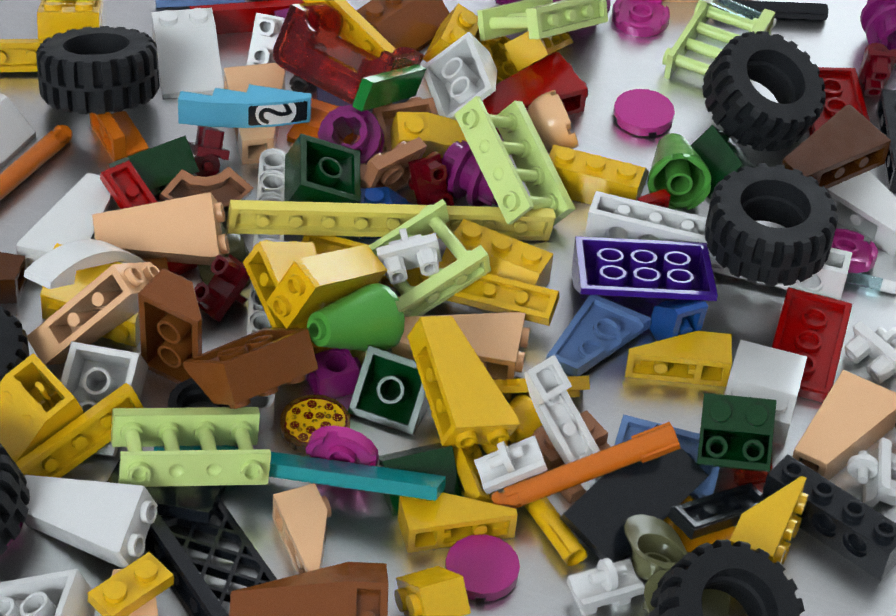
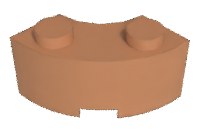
[159,166,253,212]

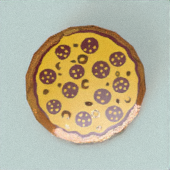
[280,395,350,455]

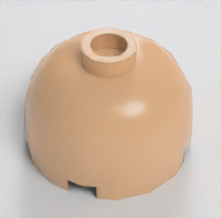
[527,89,579,153]

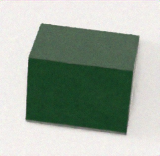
[691,125,754,199]
[347,345,429,435]
[377,443,462,516]

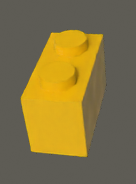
[394,566,471,616]

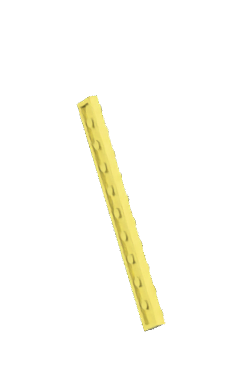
[226,200,556,241]

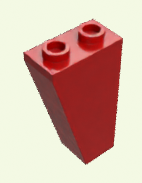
[482,52,588,135]

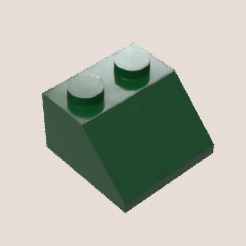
[284,134,361,203]
[108,135,199,196]

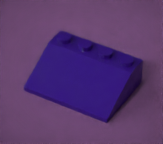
[572,236,718,301]

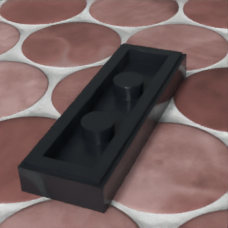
[668,482,767,540]

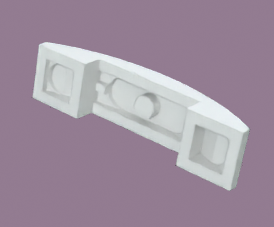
[24,239,145,289]
[524,355,602,491]

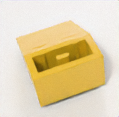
[37,0,103,39]
[423,3,523,84]
[0,353,85,463]
[730,476,809,564]

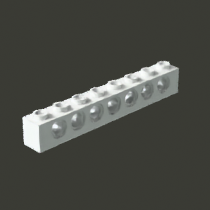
[585,191,852,300]

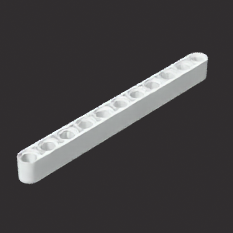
[245,148,287,433]

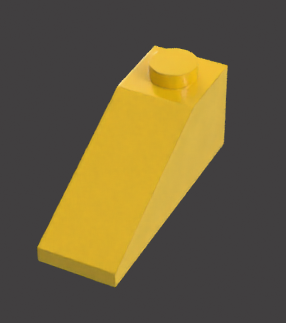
[504,31,574,71]
[390,112,467,158]
[625,331,732,387]
[398,492,518,553]

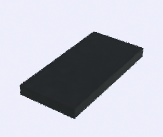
[560,424,709,563]

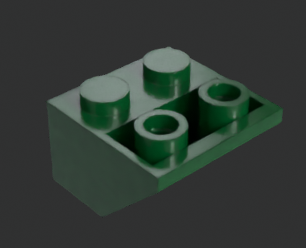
[697,393,777,472]

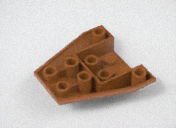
[229,562,389,616]

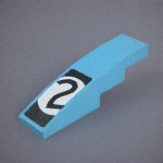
[178,84,312,128]

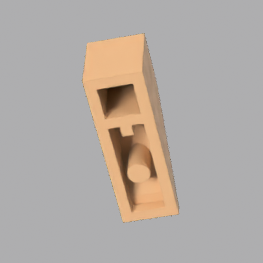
[272,483,332,574]

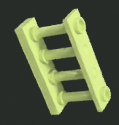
[477,0,608,41]
[662,0,775,79]
[454,96,576,226]
[369,199,491,317]
[111,407,271,487]

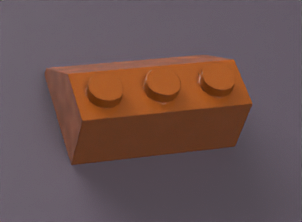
[356,0,449,67]
[138,268,202,384]
[183,328,318,409]

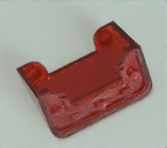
[273,2,424,104]

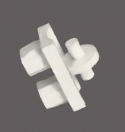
[247,13,287,65]
[376,228,442,285]
[844,321,896,384]
[474,435,548,494]
[847,437,896,508]
[567,558,645,616]

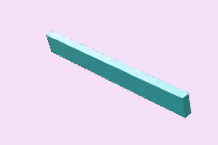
[154,445,446,501]

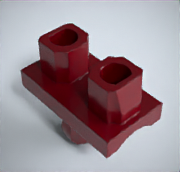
[857,43,896,96]
[188,126,230,177]
[408,151,454,206]
[194,254,250,322]

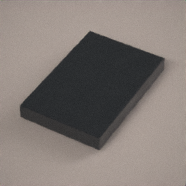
[107,460,227,523]

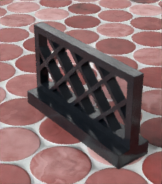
[145,499,277,616]

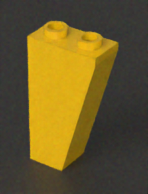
[243,240,328,354]
[266,244,387,329]
[407,316,520,448]

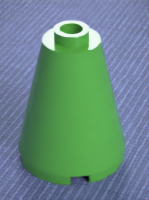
[647,133,711,210]
[307,283,405,351]

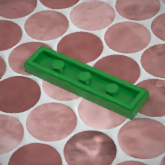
[353,64,427,112]

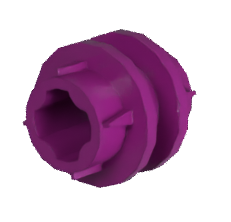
[860,0,896,50]
[318,104,385,164]
[442,140,514,206]

